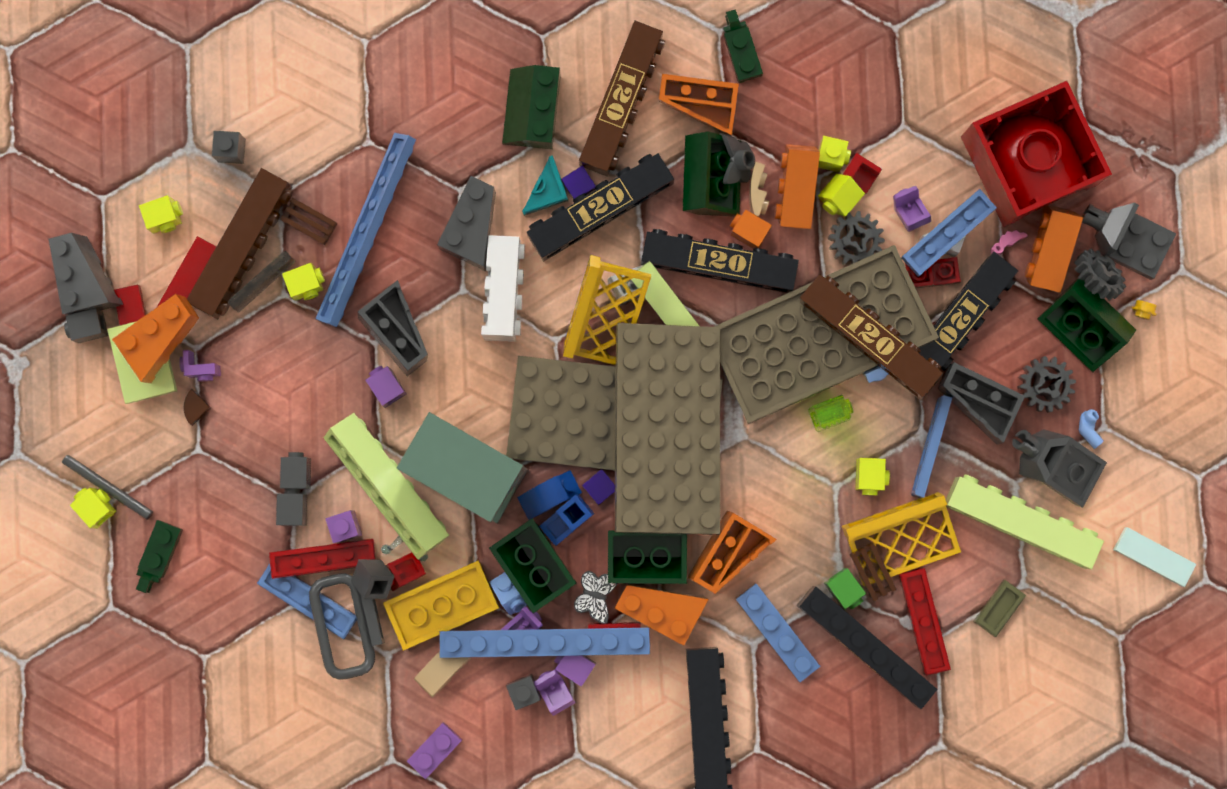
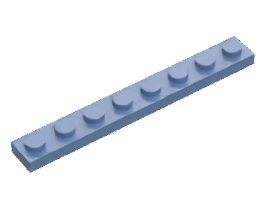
[316,133,416,327]
[440,628,650,658]

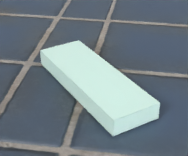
[1113,527,1196,587]

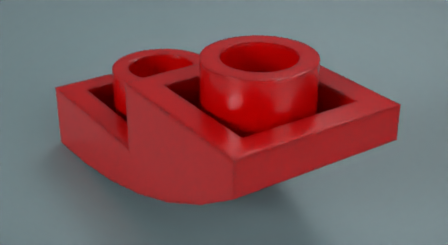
[905,257,961,288]

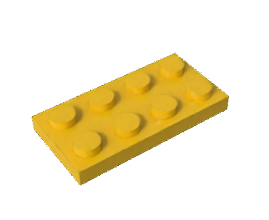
[383,560,499,651]

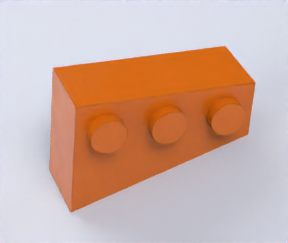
[659,74,739,136]
[775,144,820,229]
[1025,205,1083,293]
[112,294,199,383]
[688,511,777,594]
[614,584,709,646]

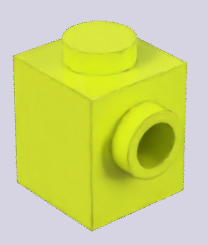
[818,136,851,172]
[818,174,865,216]
[139,195,183,234]
[282,263,325,301]
[855,458,890,496]
[70,488,117,529]

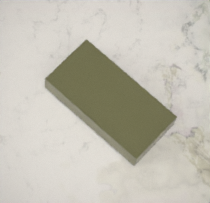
[973,580,1026,637]

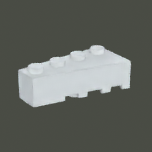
[481,235,525,342]

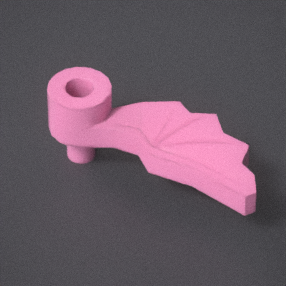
[990,230,1028,256]

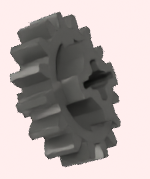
[828,211,885,265]
[1074,249,1126,301]
[1017,356,1076,413]

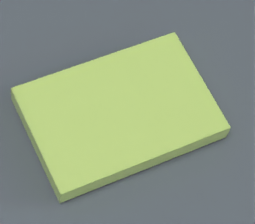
[107,321,177,404]

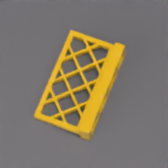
[563,255,651,365]
[842,492,961,586]

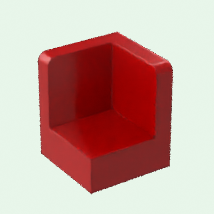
[843,153,882,194]

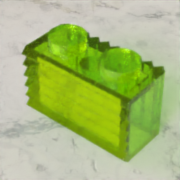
[808,395,854,432]

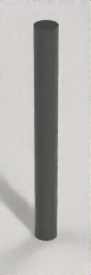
[62,455,153,520]

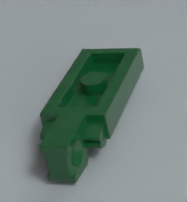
[723,9,763,83]
[136,520,183,593]

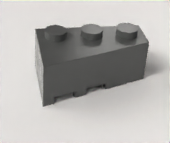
[437,176,496,271]
[48,233,124,315]
[358,280,428,377]
[938,362,1025,444]

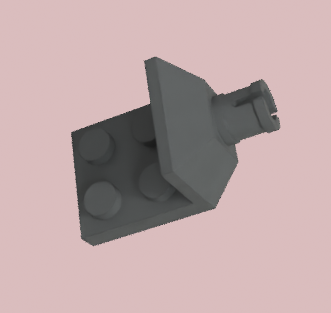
[1082,203,1176,280]
[1012,429,1107,508]

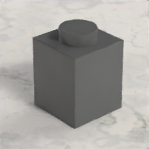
[212,131,246,164]
[64,308,109,343]
[280,452,311,489]
[276,489,307,526]
[351,559,395,599]
[506,674,542,710]

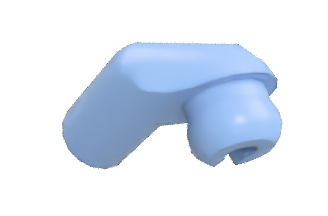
[1079,409,1104,449]

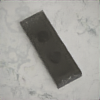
[228,251,296,312]

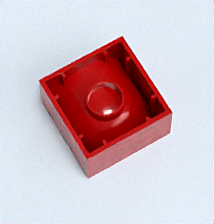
[961,81,1112,228]

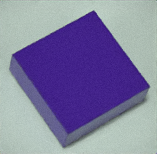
[561,165,596,200]
[582,469,615,505]

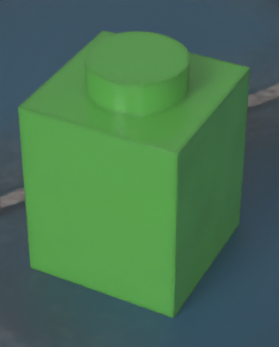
[824,568,866,610]

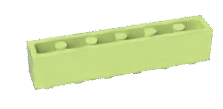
[323,413,449,560]
[946,474,1104,569]

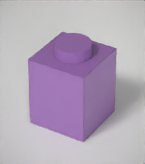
[366,366,407,408]
[325,510,362,543]
[554,655,596,687]

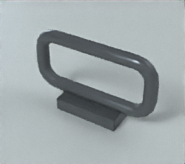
[309,573,385,680]

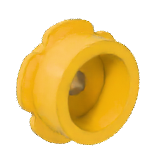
[1131,300,1157,320]

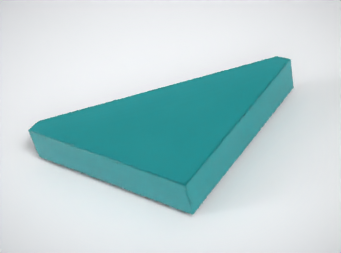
[522,155,568,216]

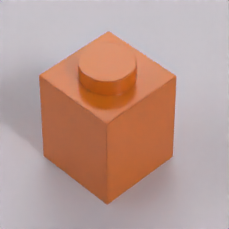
[730,209,772,249]

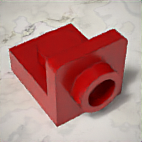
[386,552,426,591]

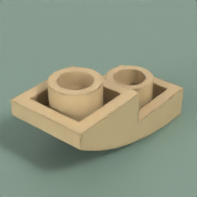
[749,162,769,217]
[414,651,471,698]

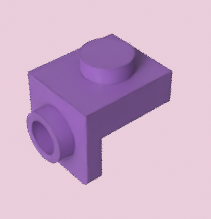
[893,186,931,232]
[179,350,221,382]
[501,606,543,630]
[534,670,576,716]

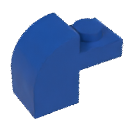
[517,470,582,520]
[539,494,595,546]

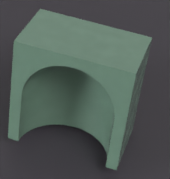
[396,412,528,524]

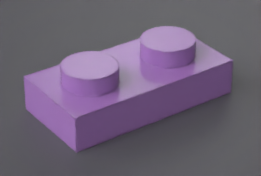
[407,722,462,779]

